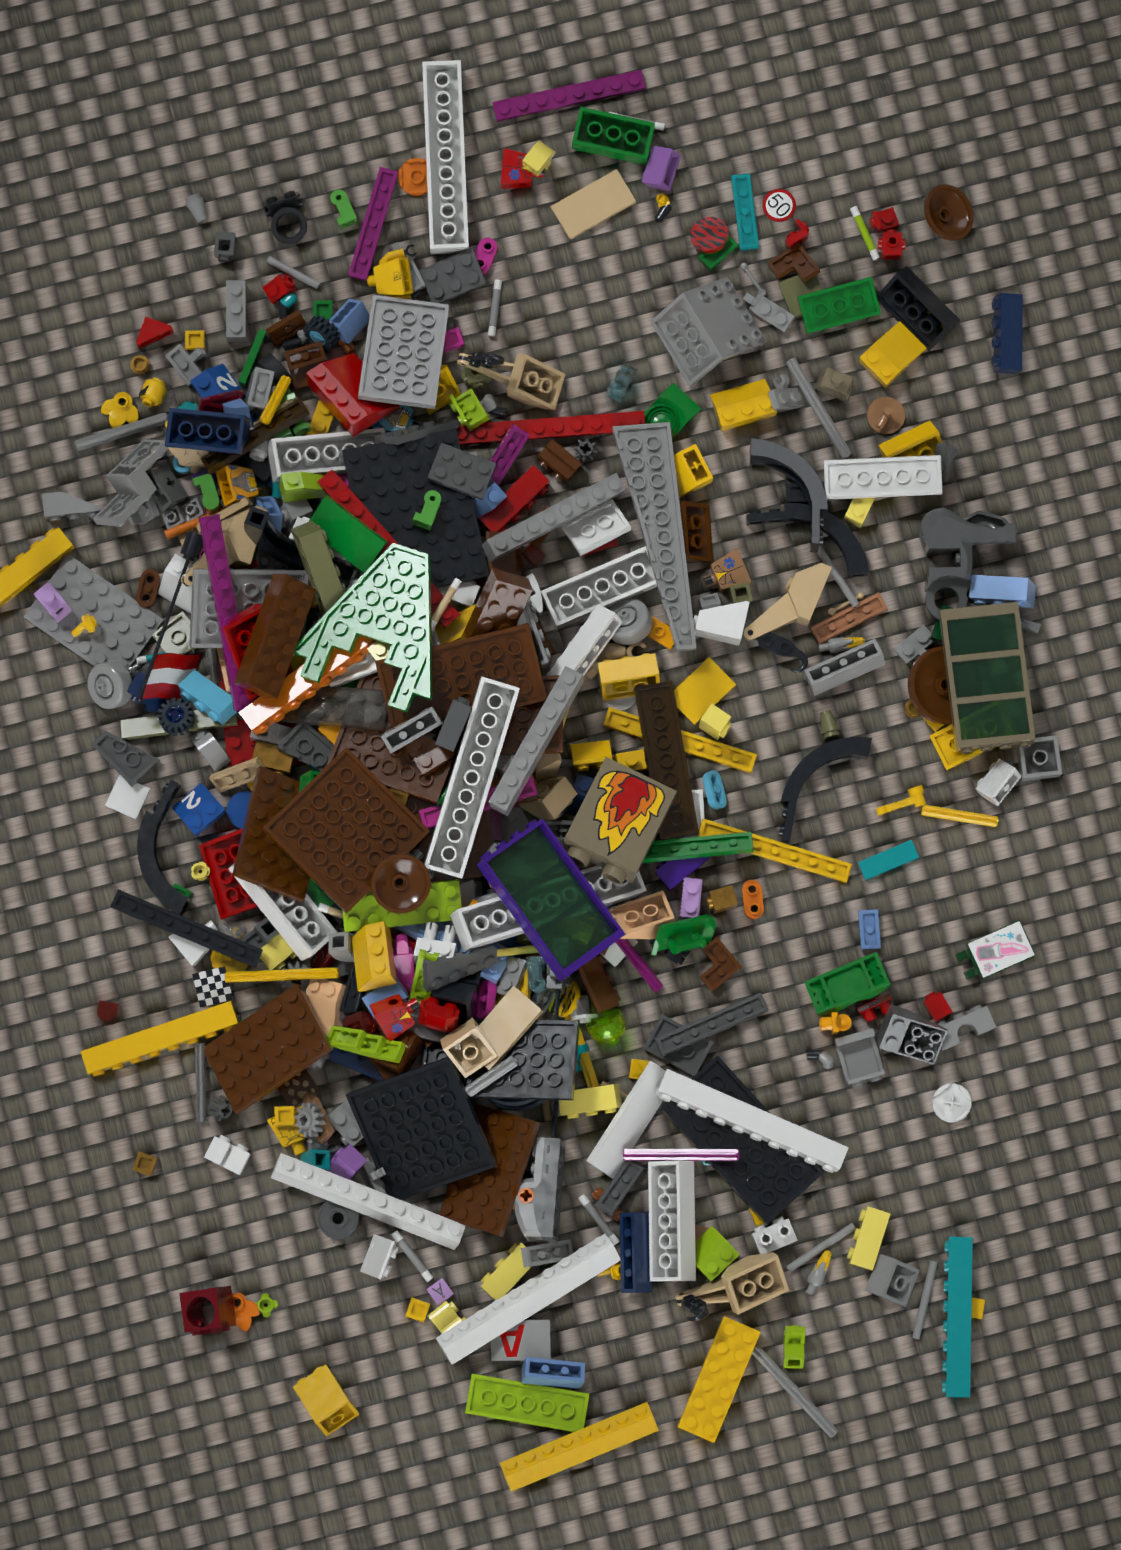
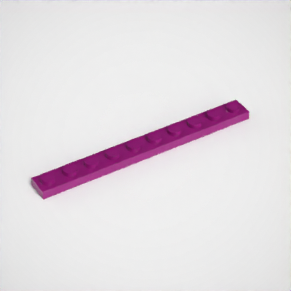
[199,514,254,711]

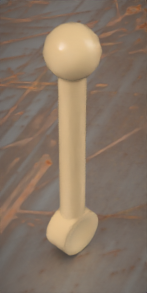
[828,592,864,616]

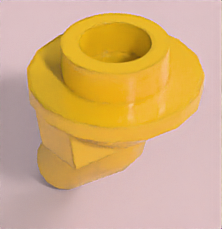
[71,613,97,637]
[598,1261,621,1280]

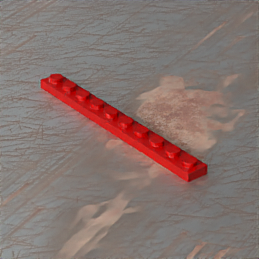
[456,411,645,445]
[317,469,460,628]

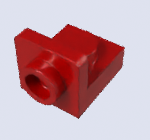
[869,207,899,233]
[785,218,809,249]

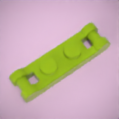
[409,949,440,1004]

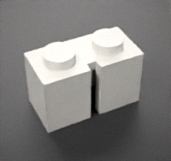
[204,1135,251,1176]

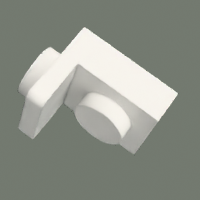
[570,996,598,1024]

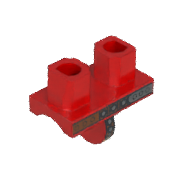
[856,993,892,1023]

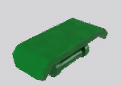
[651,915,717,956]

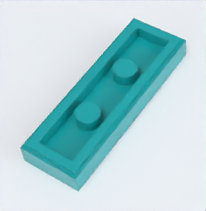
[858,840,919,881]

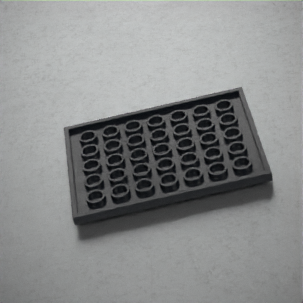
[342,428,489,588]

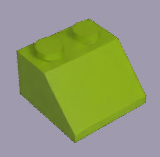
[695,1226,740,1282]

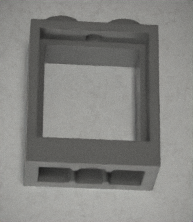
[435,696,472,751]

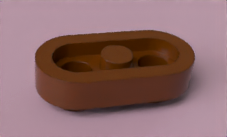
[136,569,160,608]

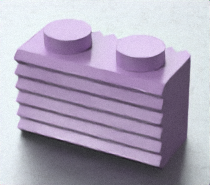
[679,878,703,919]

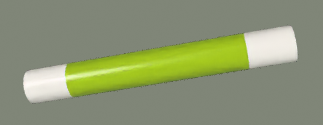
[850,206,880,261]

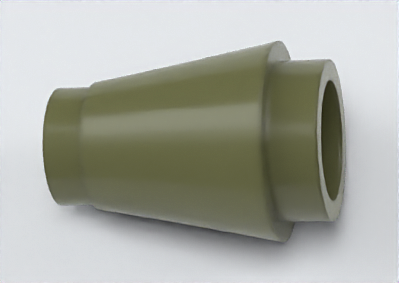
[820,710,840,740]

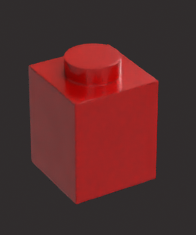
[922,991,953,1023]

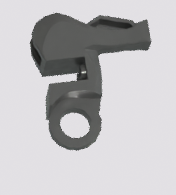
[919,508,1016,620]

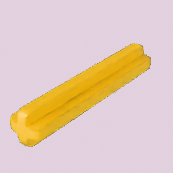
[260,375,291,425]

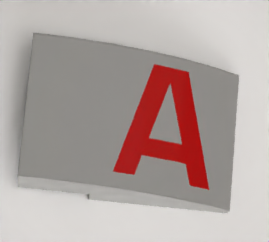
[491,1320,551,1361]

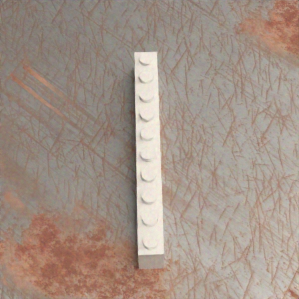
[495,604,623,775]
[655,1069,849,1173]
[270,1153,466,1250]
[436,1234,621,1365]

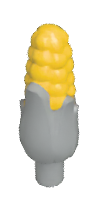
[819,637,865,653]
[806,1250,832,1295]

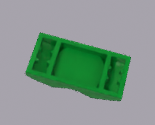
[644,383,702,440]
[804,952,891,1016]

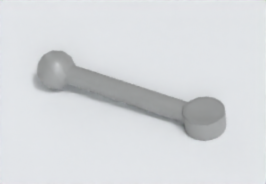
[740,262,766,296]

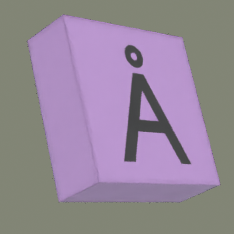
[426,1278,454,1305]

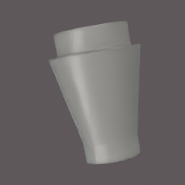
[185,193,208,223]

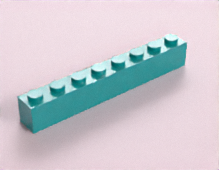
[942,1237,973,1398]

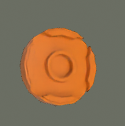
[398,158,428,196]

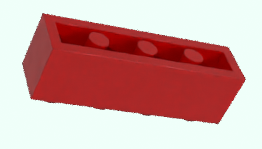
[478,465,550,532]

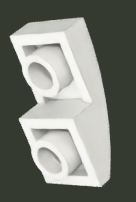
[526,573,543,617]

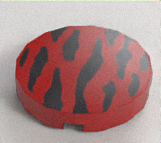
[690,217,729,254]

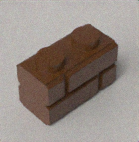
[538,439,582,484]

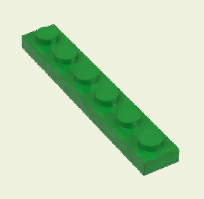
[643,832,754,863]

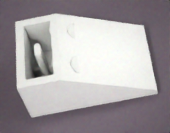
[360,1234,399,1280]

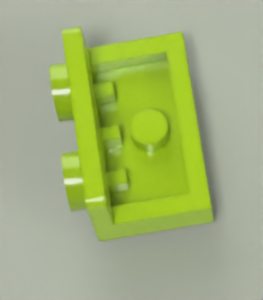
[448,388,490,431]

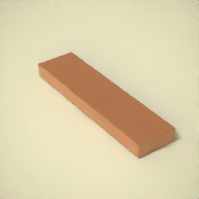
[810,592,888,644]

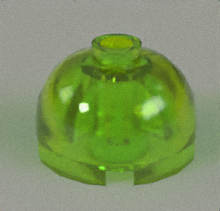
[586,1009,626,1045]

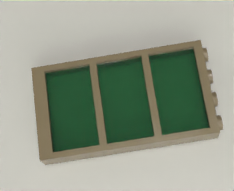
[939,602,1036,753]

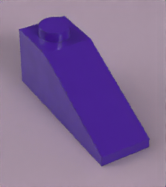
[655,856,713,892]

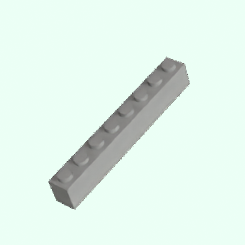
[482,473,626,563]
[489,666,584,816]

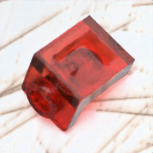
[342,1011,376,1033]

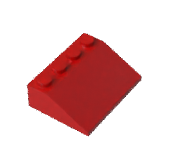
[306,353,400,437]
[222,604,294,700]
[199,828,259,919]

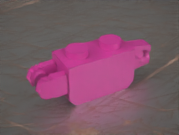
[393,934,416,1002]

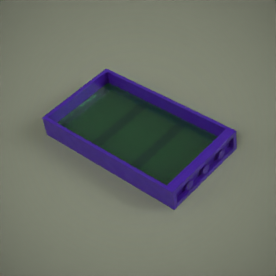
[477,818,626,981]

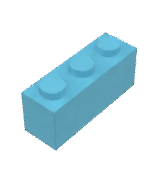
[178,670,237,725]

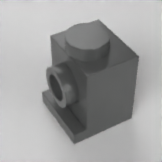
[214,231,236,262]

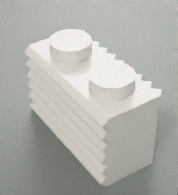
[975,758,1021,806]

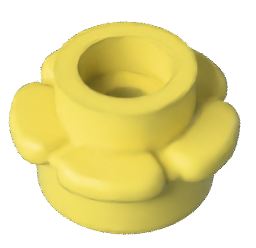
[191,862,210,881]

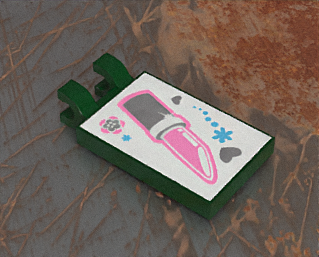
[955,920,1036,980]

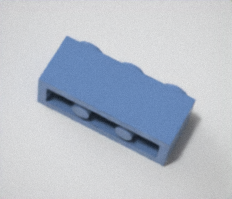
[521,1357,585,1389]

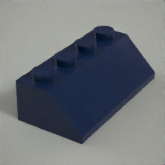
[165,408,250,454]

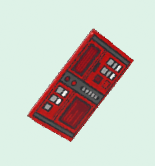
[310,941,336,969]

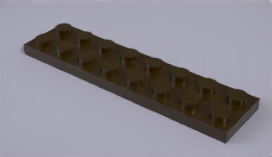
[634,681,699,840]

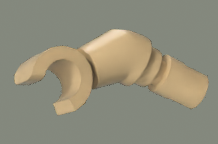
[585,642,647,679]

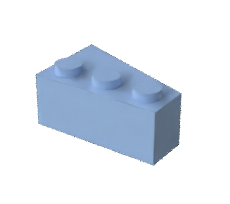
[969,575,1036,608]

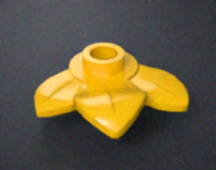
[101,392,139,428]

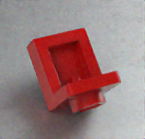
[262,274,297,304]

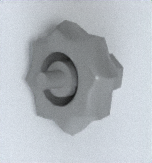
[307,1137,329,1151]

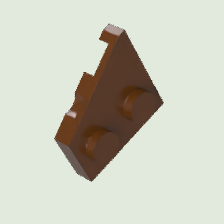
[405,735,456,776]

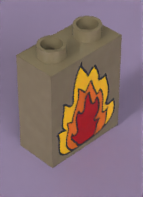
[563,757,677,885]

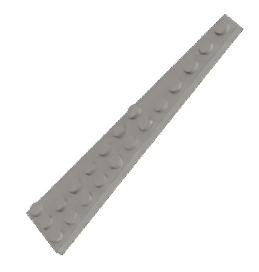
[612,422,696,652]

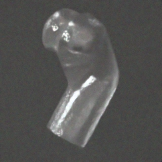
[217,920,247,939]

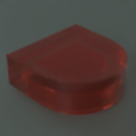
[97,1000,119,1022]

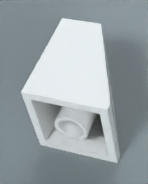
[158,554,193,614]
[693,601,750,646]

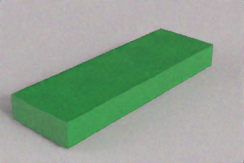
[238,329,267,388]

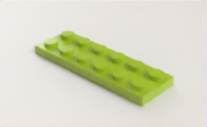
[342,879,462,932]
[465,1374,589,1432]

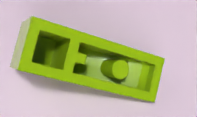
[279,471,327,503]

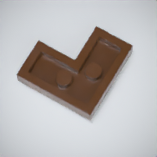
[767,243,820,283]
[699,937,742,992]

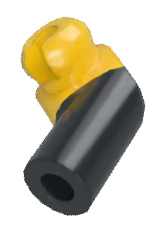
[654,193,671,223]

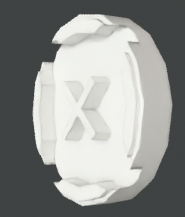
[932,1083,971,1123]

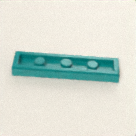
[731,173,759,251]

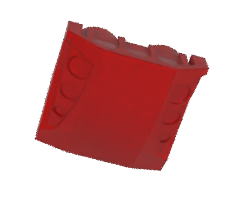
[417,997,460,1033]

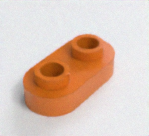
[742,880,764,919]

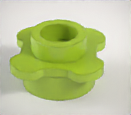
[256,1293,278,1317]

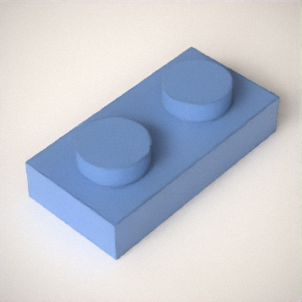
[858,909,881,950]

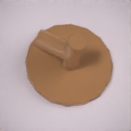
[867,397,905,435]

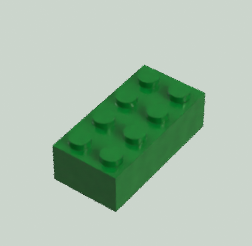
[572,106,655,166]

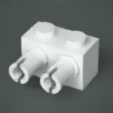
[413,922,458,964]
[751,1217,798,1254]

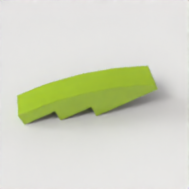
[327,1025,407,1063]

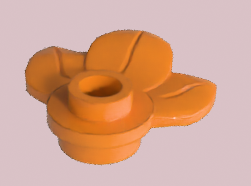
[232,1293,260,1331]

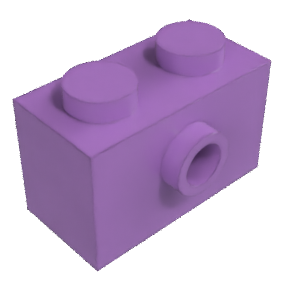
[642,146,681,191]
[328,1144,367,1180]

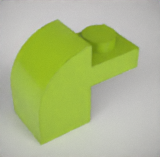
[783,1325,805,1369]

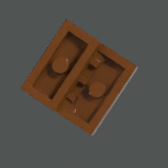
[284,341,327,389]

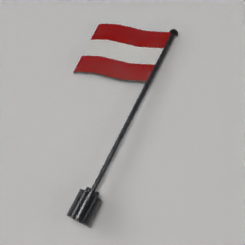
[136,531,204,703]

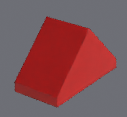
[136,316,174,349]

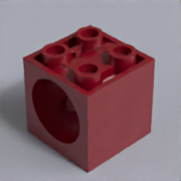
[179,1286,236,1336]

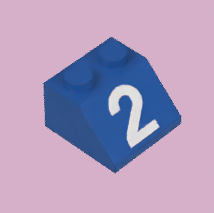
[190,364,245,398]
[171,783,226,837]

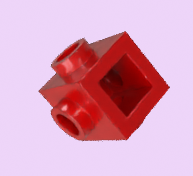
[878,229,905,260]

